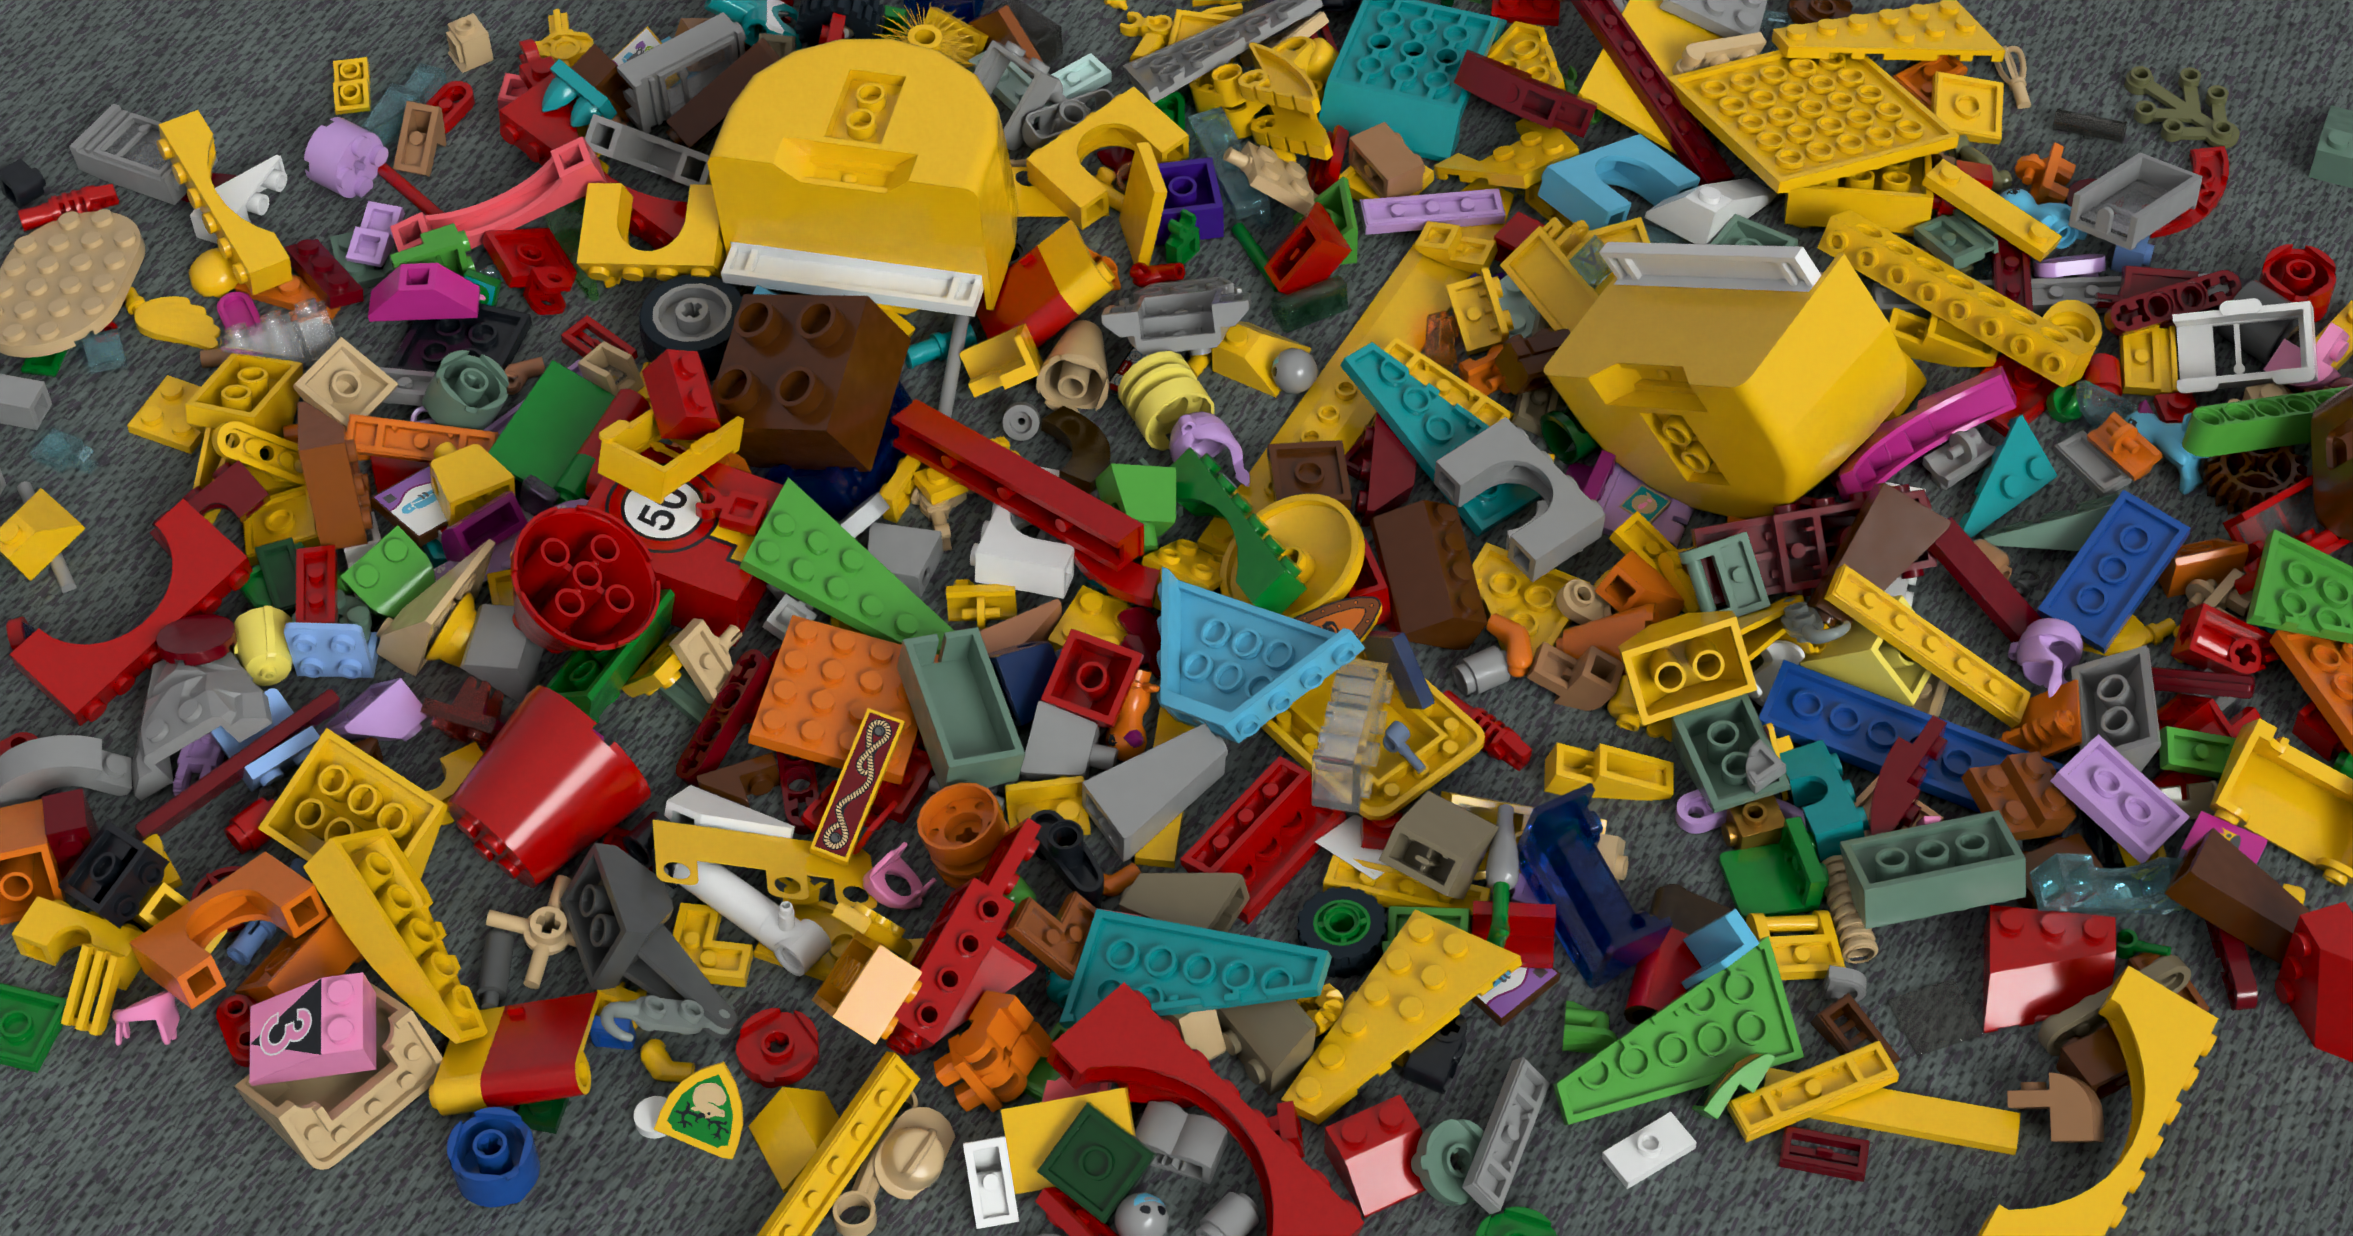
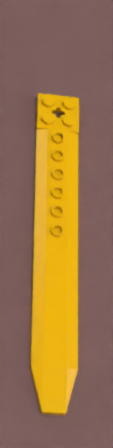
[1197,178,1517,556]

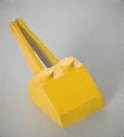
[185,350,303,525]

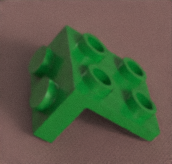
[1718,816,1829,919]

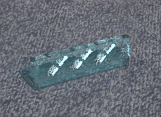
[1189,106,1271,230]

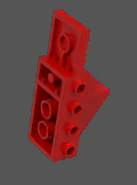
[886,818,1042,1056]

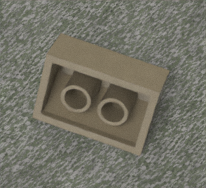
[1216,999,1317,1096]

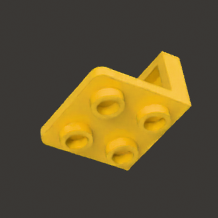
[1141,539,1224,611]

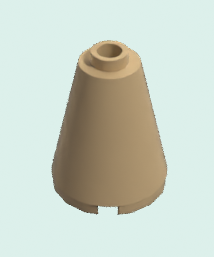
[1036,320,1110,413]

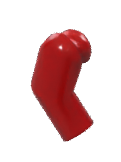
[1129,262,1185,288]

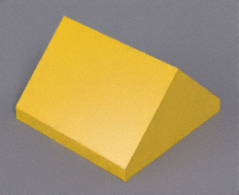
[748,1087,839,1193]

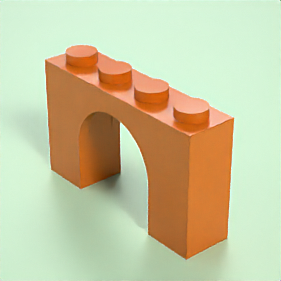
[129,851,329,1009]

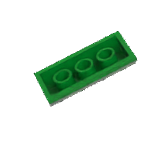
[546,589,675,729]

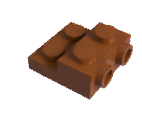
[1961,751,2077,841]

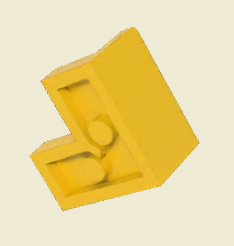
[960,323,1043,398]

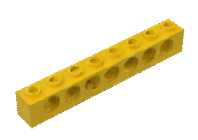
[1817,209,2096,388]

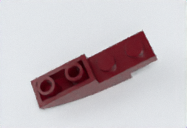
[1454,49,1597,138]
[1867,715,1948,836]

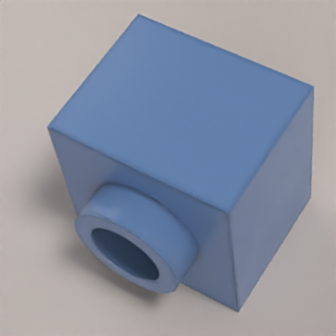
[2110,223,2155,272]

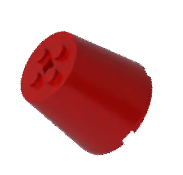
[446,685,651,888]

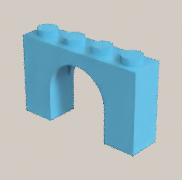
[1537,134,1701,231]

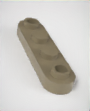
[2038,955,2191,1056]

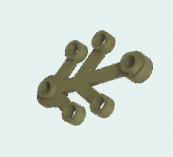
[2124,66,2240,149]

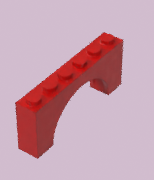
[9,499,253,726]

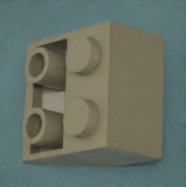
[1379,791,1499,900]

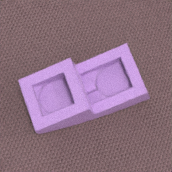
[346,201,405,267]

